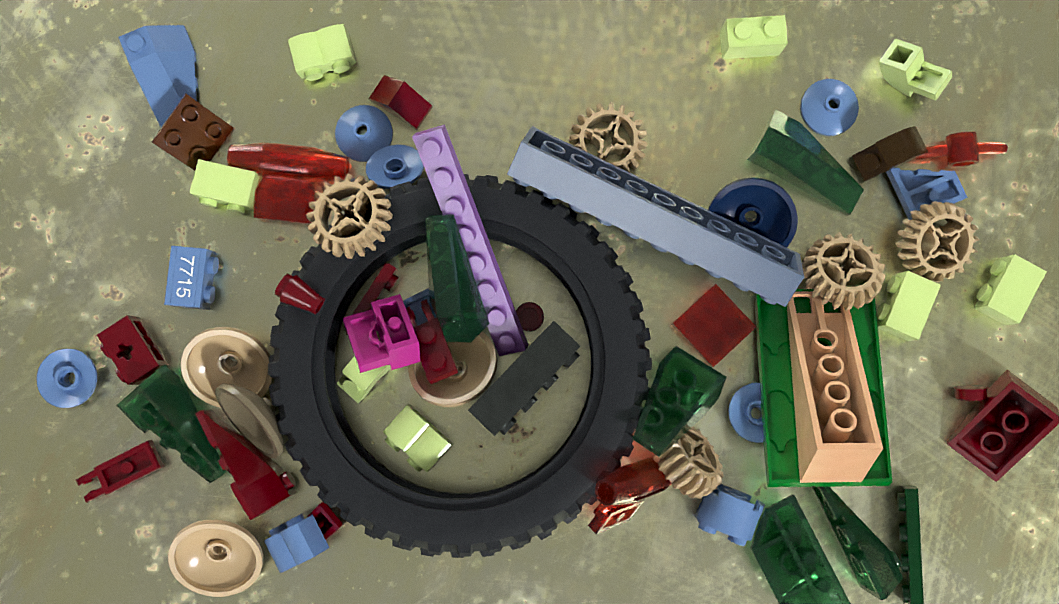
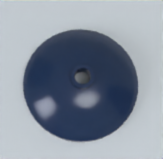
[708,178,798,247]

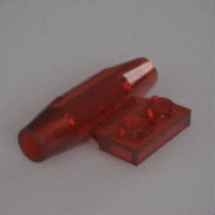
[227,142,350,224]
[588,457,672,534]

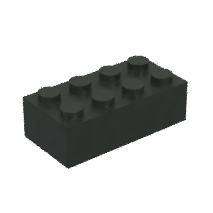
[468,321,580,436]

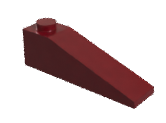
[196,410,298,520]

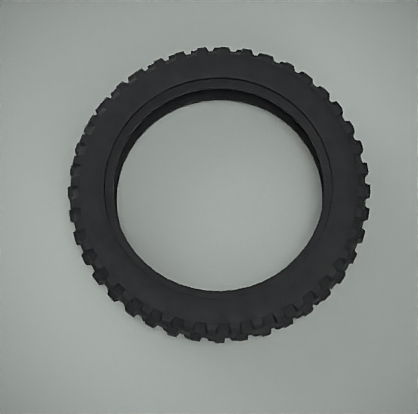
[268,174,652,558]

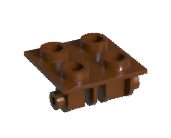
[151,93,234,171]

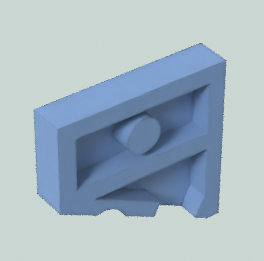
[886,168,968,220]

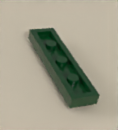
[897,486,924,604]

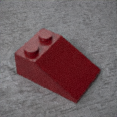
[947,370,1059,482]

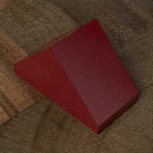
[368,75,432,130]
[306,502,347,541]

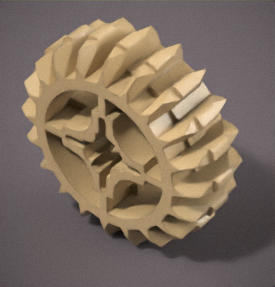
[569,102,648,173]
[306,173,393,259]
[895,201,980,282]
[802,232,886,311]
[650,418,724,499]

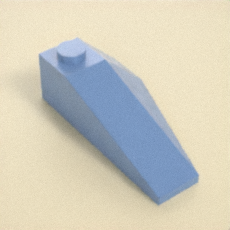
[118,25,198,127]

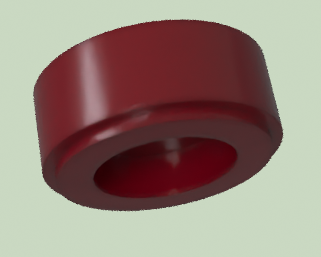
[516,302,544,332]
[954,385,987,401]

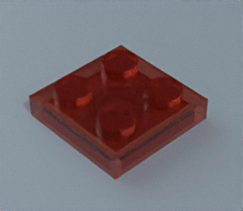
[671,284,756,367]

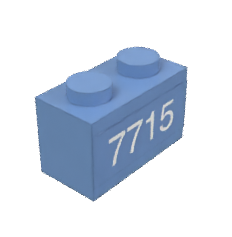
[164,246,219,310]

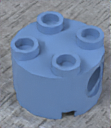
[694,484,765,546]

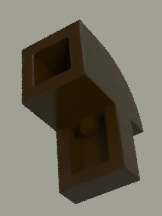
[852,126,928,182]

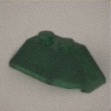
[750,494,851,604]

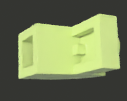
[879,38,952,101]
[337,335,391,403]

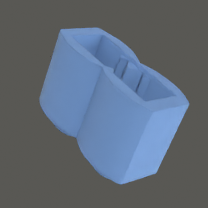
[264,514,329,573]

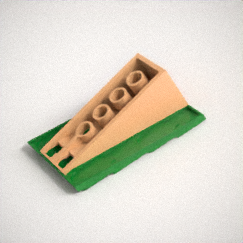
[754,289,893,487]

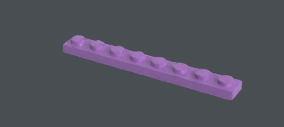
[412,124,528,356]

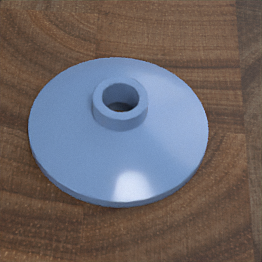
[800,79,859,136]
[335,105,393,162]
[366,145,424,189]
[37,349,97,408]
[728,383,764,443]

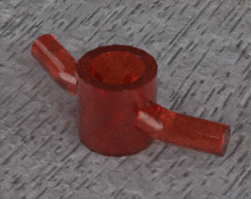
[916,132,1008,167]

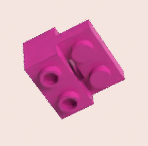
[343,294,421,373]

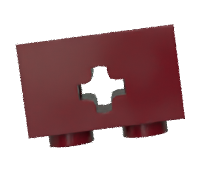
[97,315,170,385]

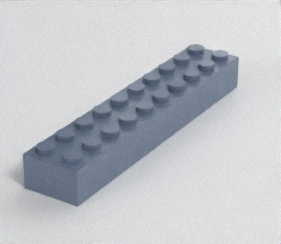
[507,126,804,307]

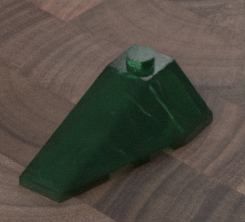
[747,109,864,215]
[425,214,490,343]
[633,346,727,457]
[116,365,227,483]
[812,486,903,601]

